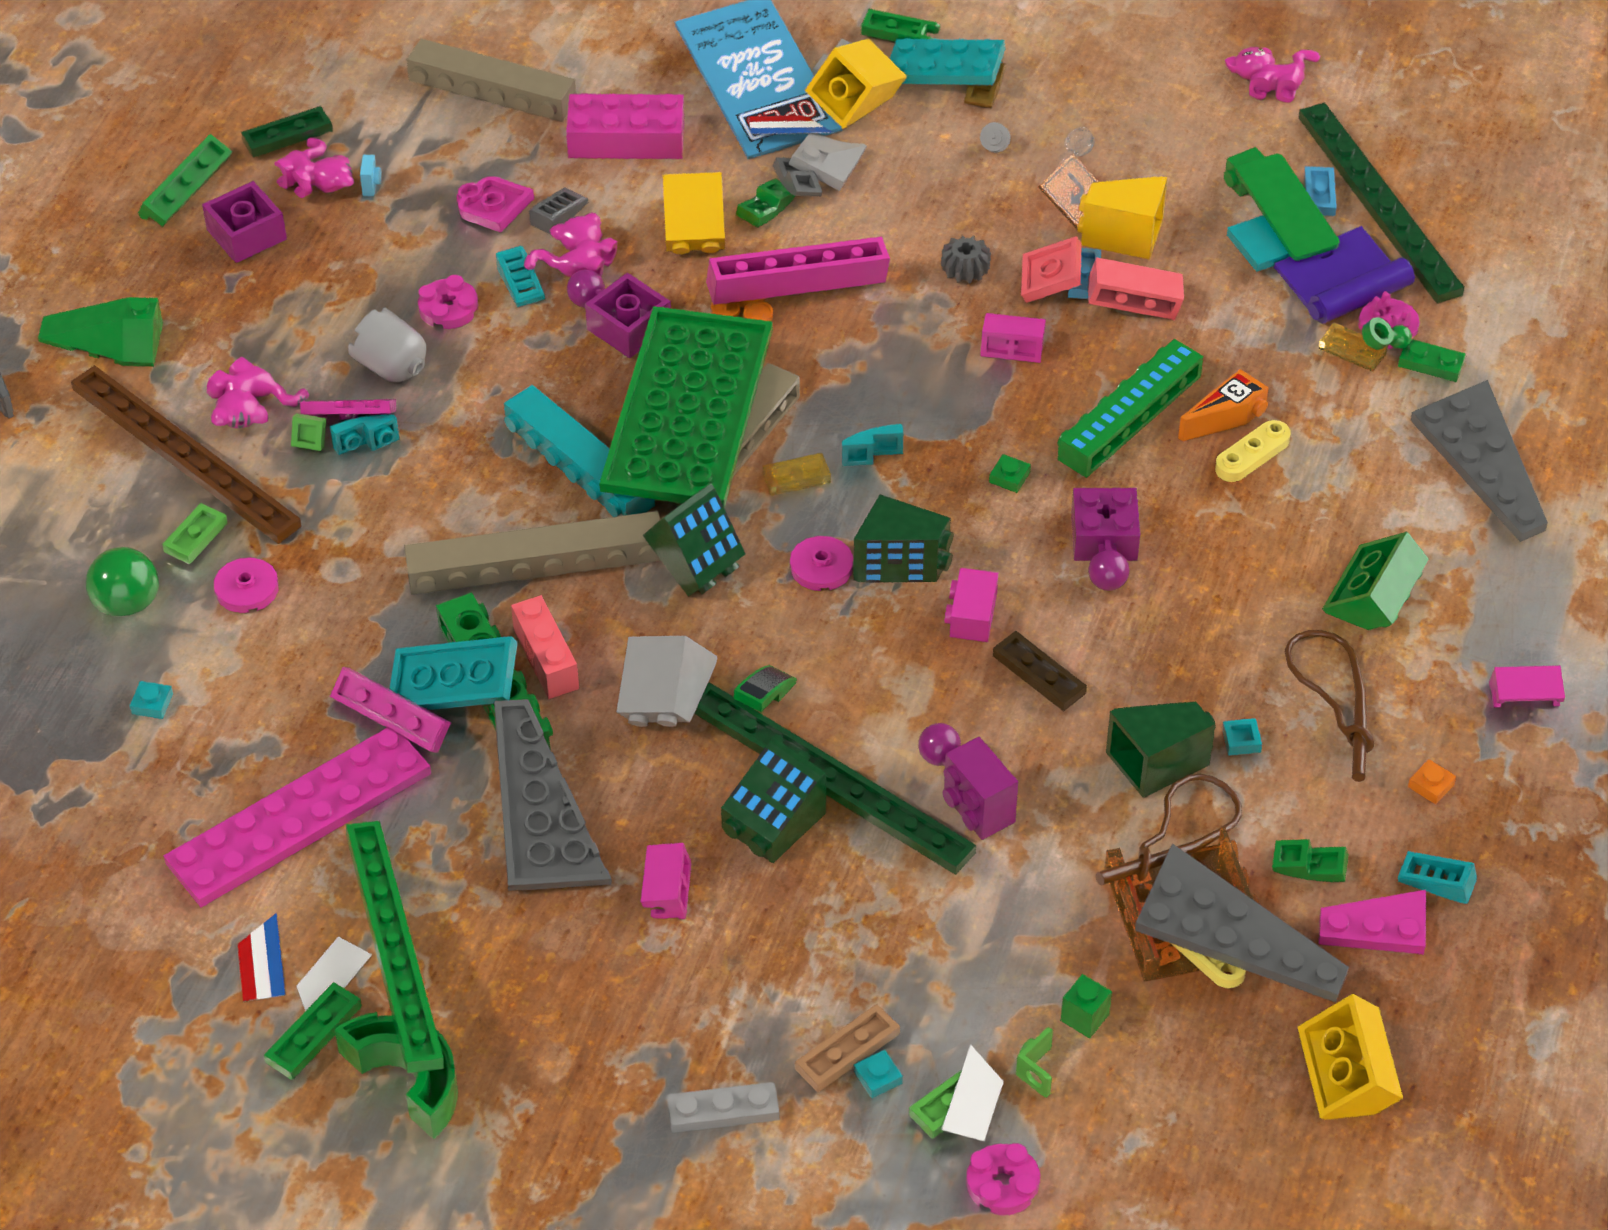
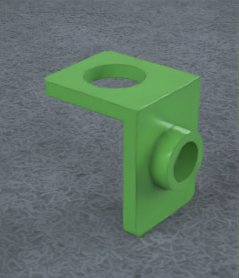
[1016,1027,1053,1098]

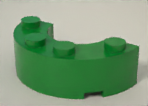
[334,1012,458,1139]

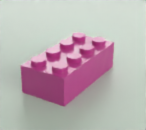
[566,93,685,159]

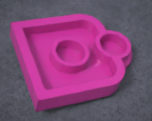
[456,176,535,233]

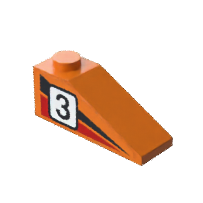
[1178,369,1269,441]

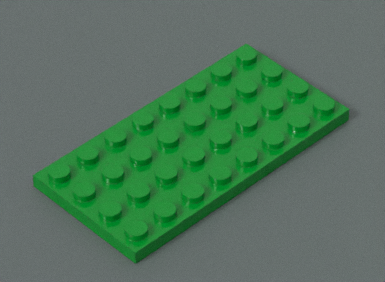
[599,306,773,508]

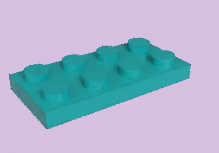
[889,38,1006,85]
[390,636,518,710]

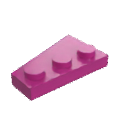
[300,399,396,420]
[1319,890,1426,954]

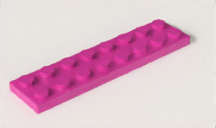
[163,727,431,908]

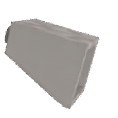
[616,636,717,727]

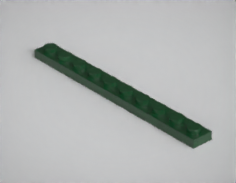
[1298,102,1465,304]
[694,682,976,875]

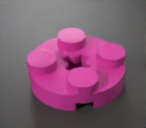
[418,275,478,329]
[966,1143,1040,1215]

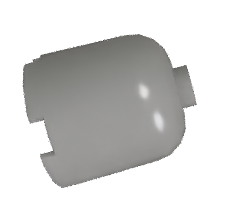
[348,307,426,383]

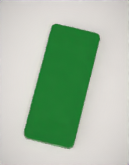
[1236,153,1340,261]

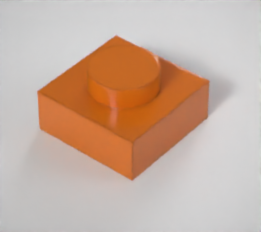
[1408,759,1457,805]

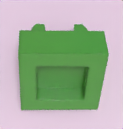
[291,413,326,451]

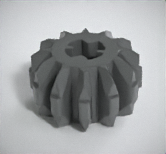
[941,235,991,284]

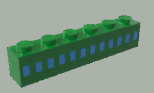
[1057,339,1203,478]

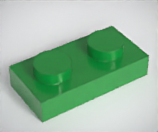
[1398,339,1466,382]

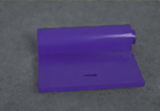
[1274,226,1415,324]

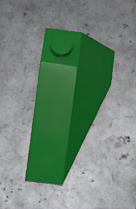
[38,297,163,367]

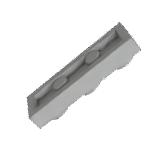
[667,1082,779,1133]

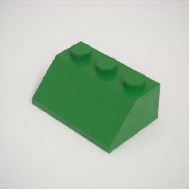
[1322,531,1429,630]

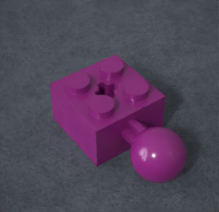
[567,269,671,359]
[1071,488,1140,591]
[918,723,1018,840]

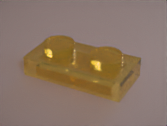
[1319,322,1388,372]
[762,453,831,496]

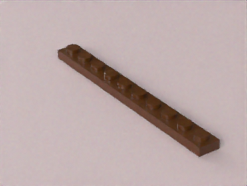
[71,365,302,544]

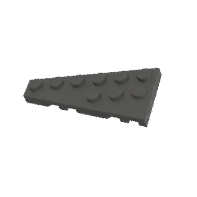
[1410,380,1548,542]
[494,699,612,891]
[1135,843,1349,1002]

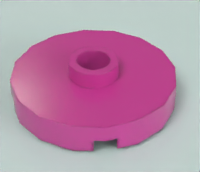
[790,536,853,591]
[214,557,279,613]

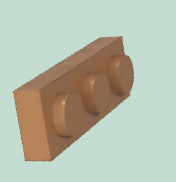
[795,1004,900,1093]

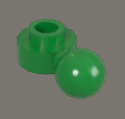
[1362,317,1412,350]

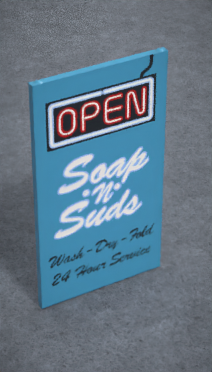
[675,0,843,160]

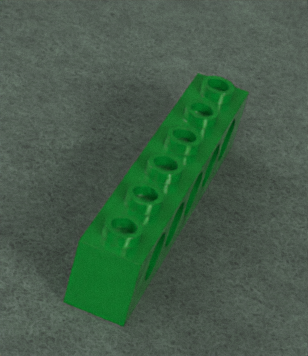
[436,592,553,751]

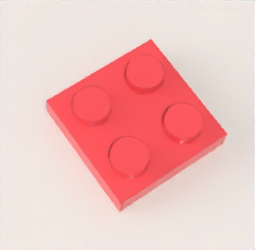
[1021,236,1082,303]

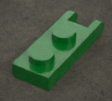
[861,9,941,42]

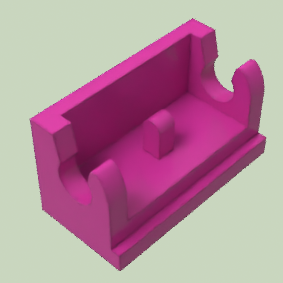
[980,313,1046,363]
[1489,666,1565,708]
[641,843,692,919]

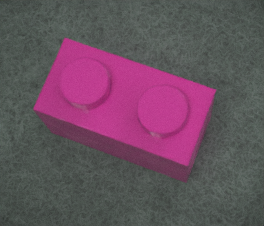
[945,568,999,642]

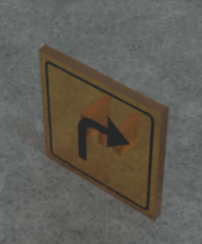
[1038,153,1099,230]

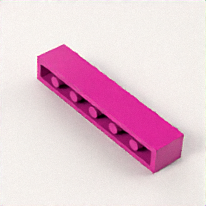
[706,237,890,305]

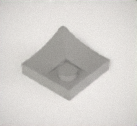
[789,133,867,191]

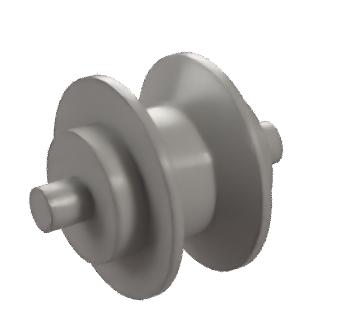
[980,122,1011,153]

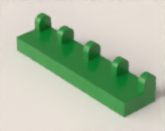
[138,134,233,227]

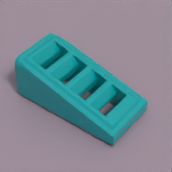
[496,246,545,308]
[1398,851,1477,904]

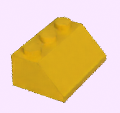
[1298,994,1403,1120]

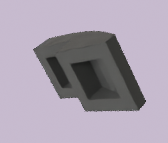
[773,157,823,196]

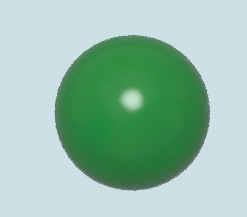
[85,547,159,616]

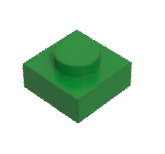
[989,454,1031,493]

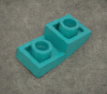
[330,414,400,455]

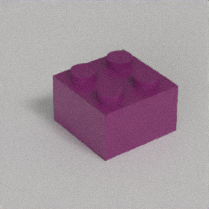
[202,181,287,263]

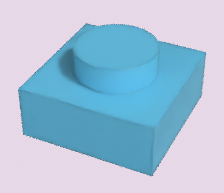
[360,155,381,196]

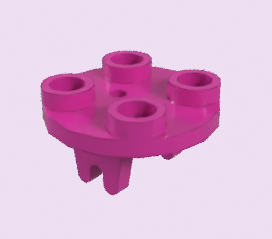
[1358,291,1420,349]

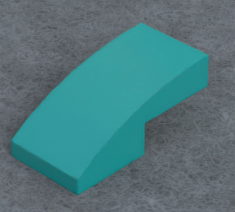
[842,424,904,466]

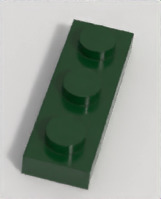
[241,106,333,158]

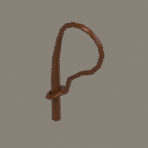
[1284,630,1374,782]
[1096,773,1242,885]

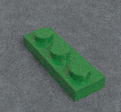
[264,982,362,1080]

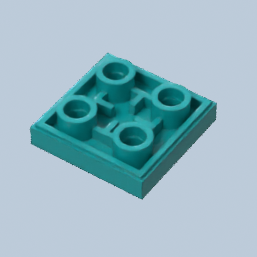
[1226,215,1290,272]

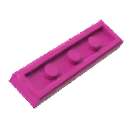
[330,667,451,753]

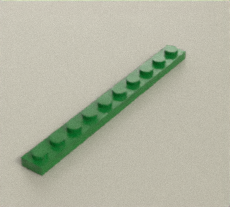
[346,821,444,1073]

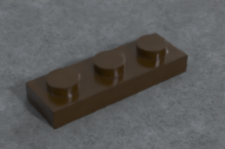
[993,631,1087,712]

